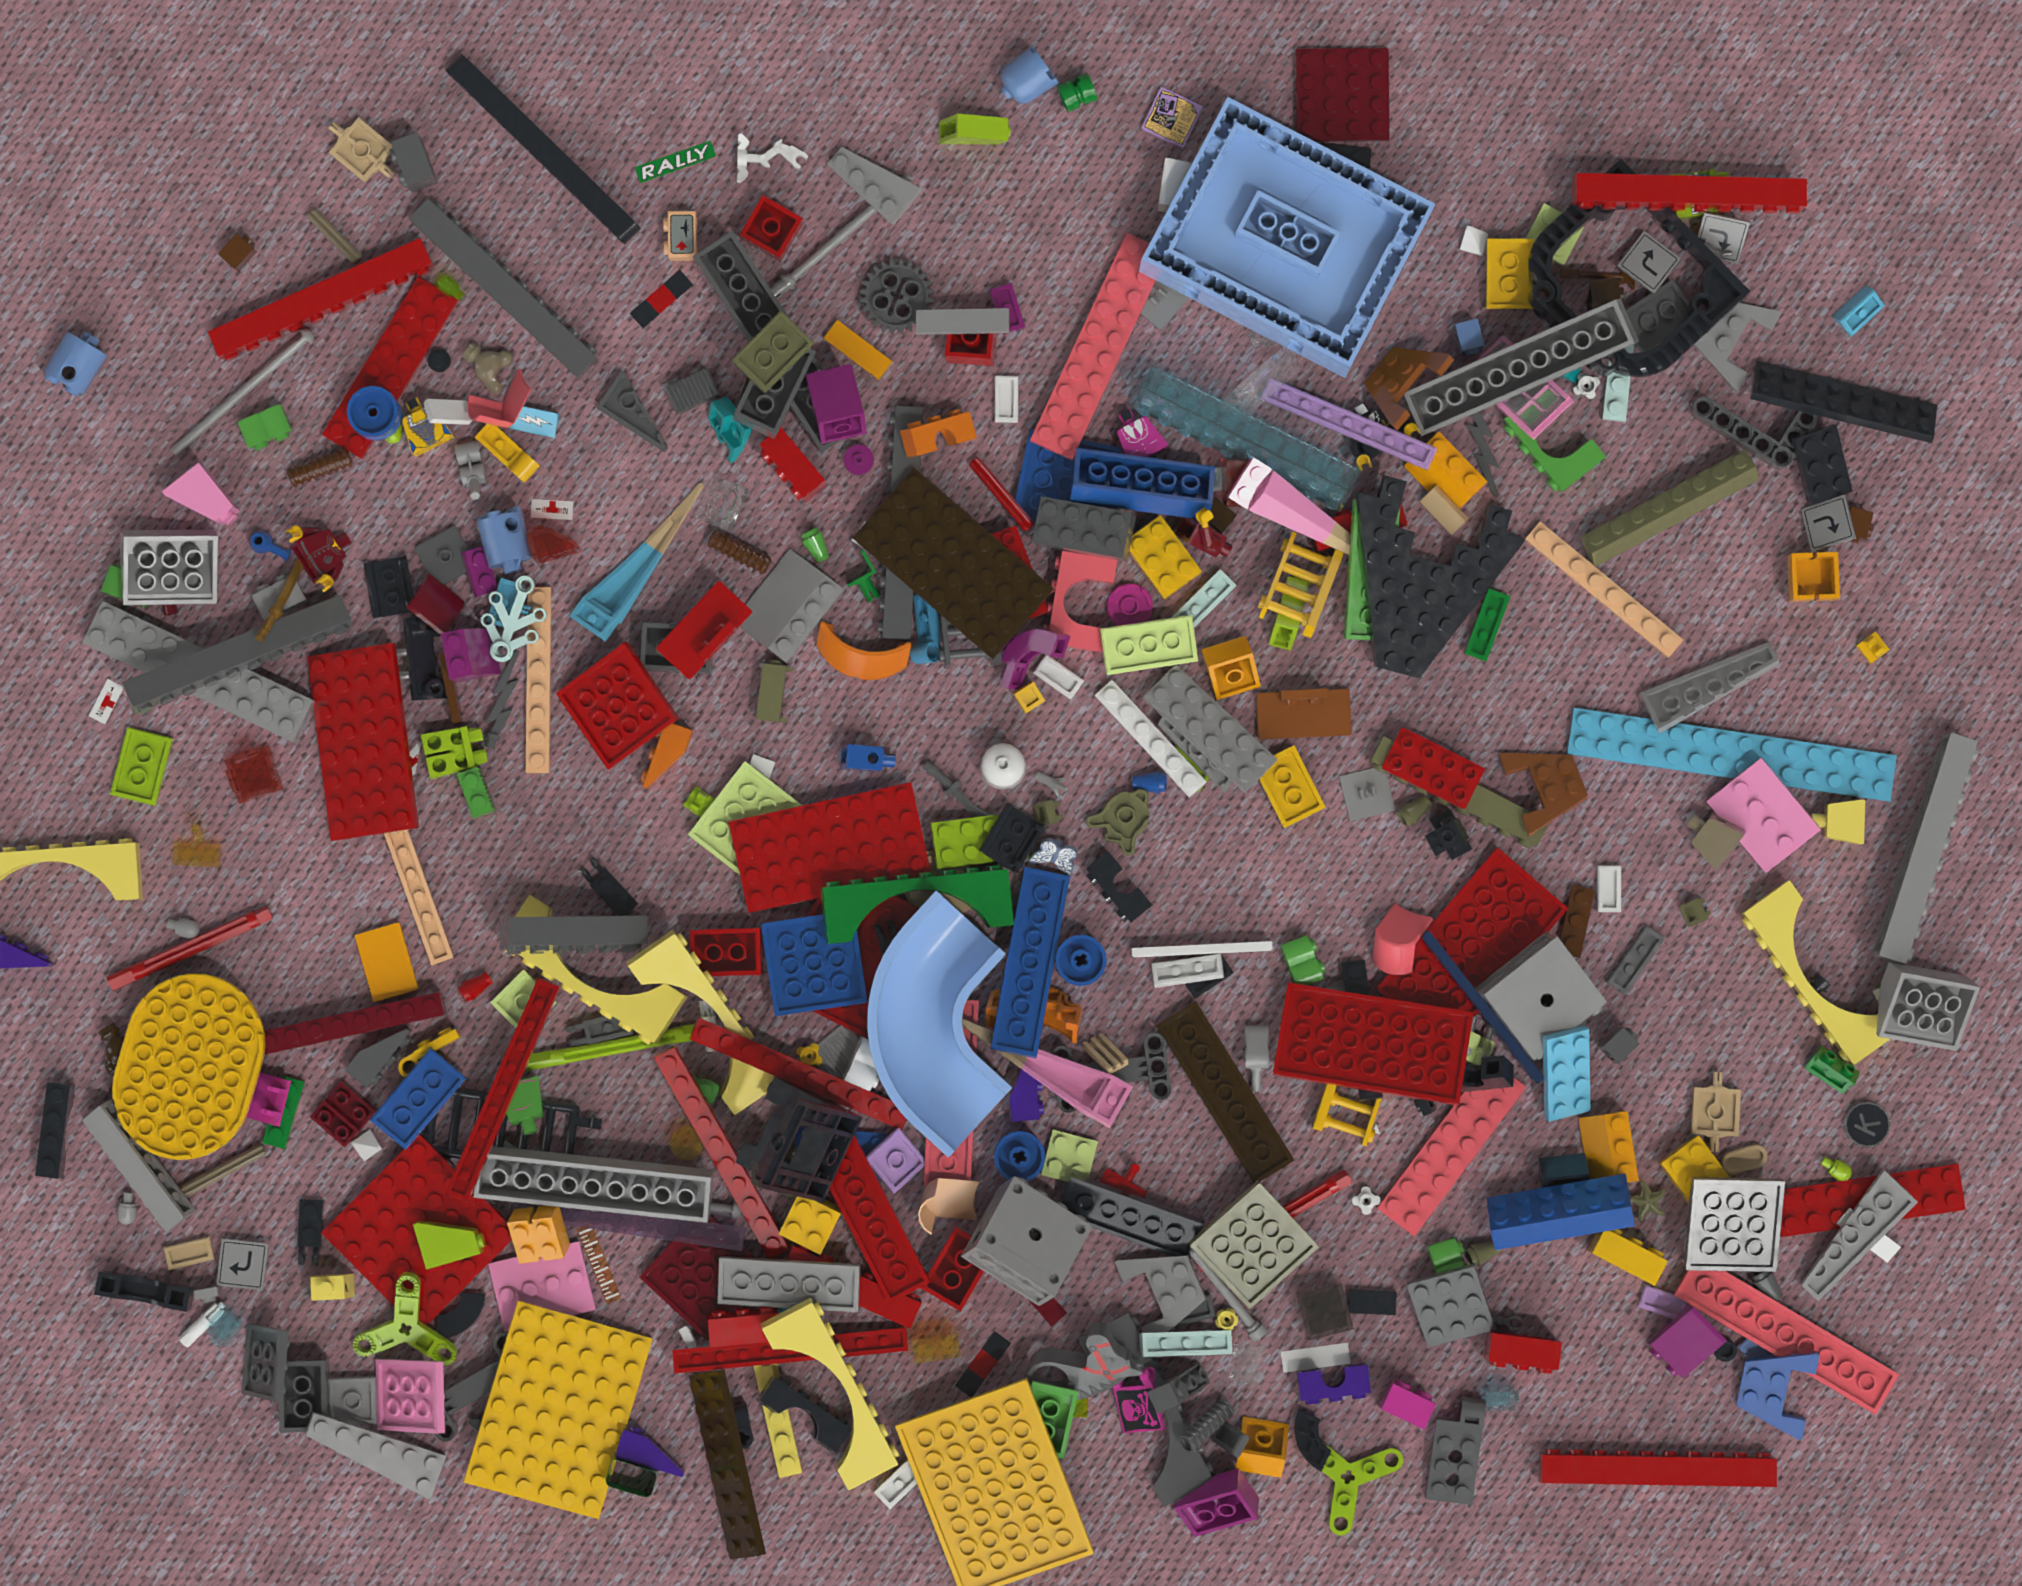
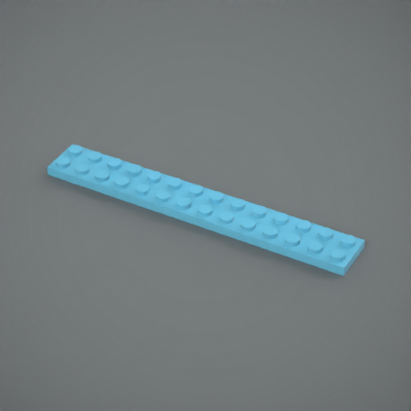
[1567,708,1897,802]

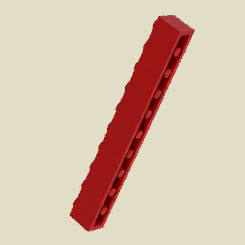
[1572,173,1807,214]
[207,238,434,361]
[1539,1449,1777,1487]

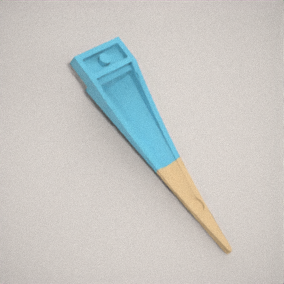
[569,483,704,641]

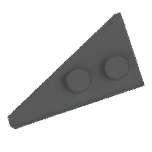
[597,371,668,453]

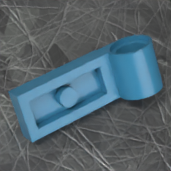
[910,595,941,664]

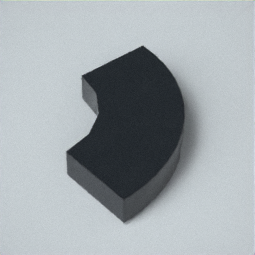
[436,1293,486,1338]
[1294,1409,1332,1472]

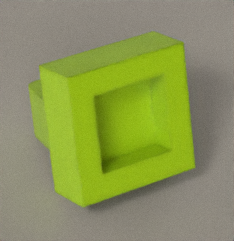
[683,787,715,818]

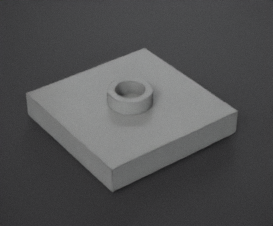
[328,1376,377,1425]

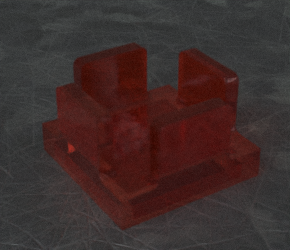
[224,745,284,804]

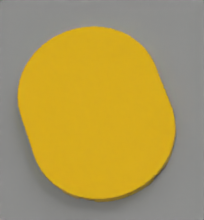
[112,974,265,1160]

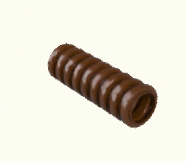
[287,447,353,488]
[708,529,771,575]

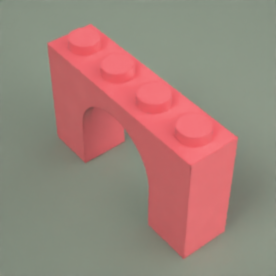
[1044,551,1117,653]

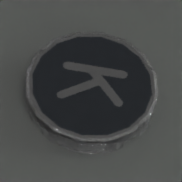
[1843,1101,1891,1148]

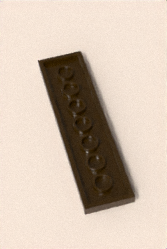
[1156,1001,1295,1183]
[689,1369,766,1559]

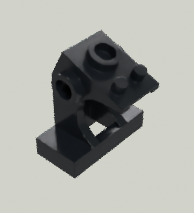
[1425,809,1472,860]

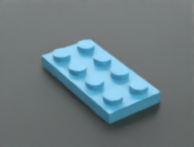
[1543,1025,1591,1122]

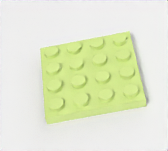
[688,761,802,875]

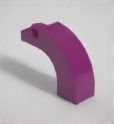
[1001,629,1070,690]

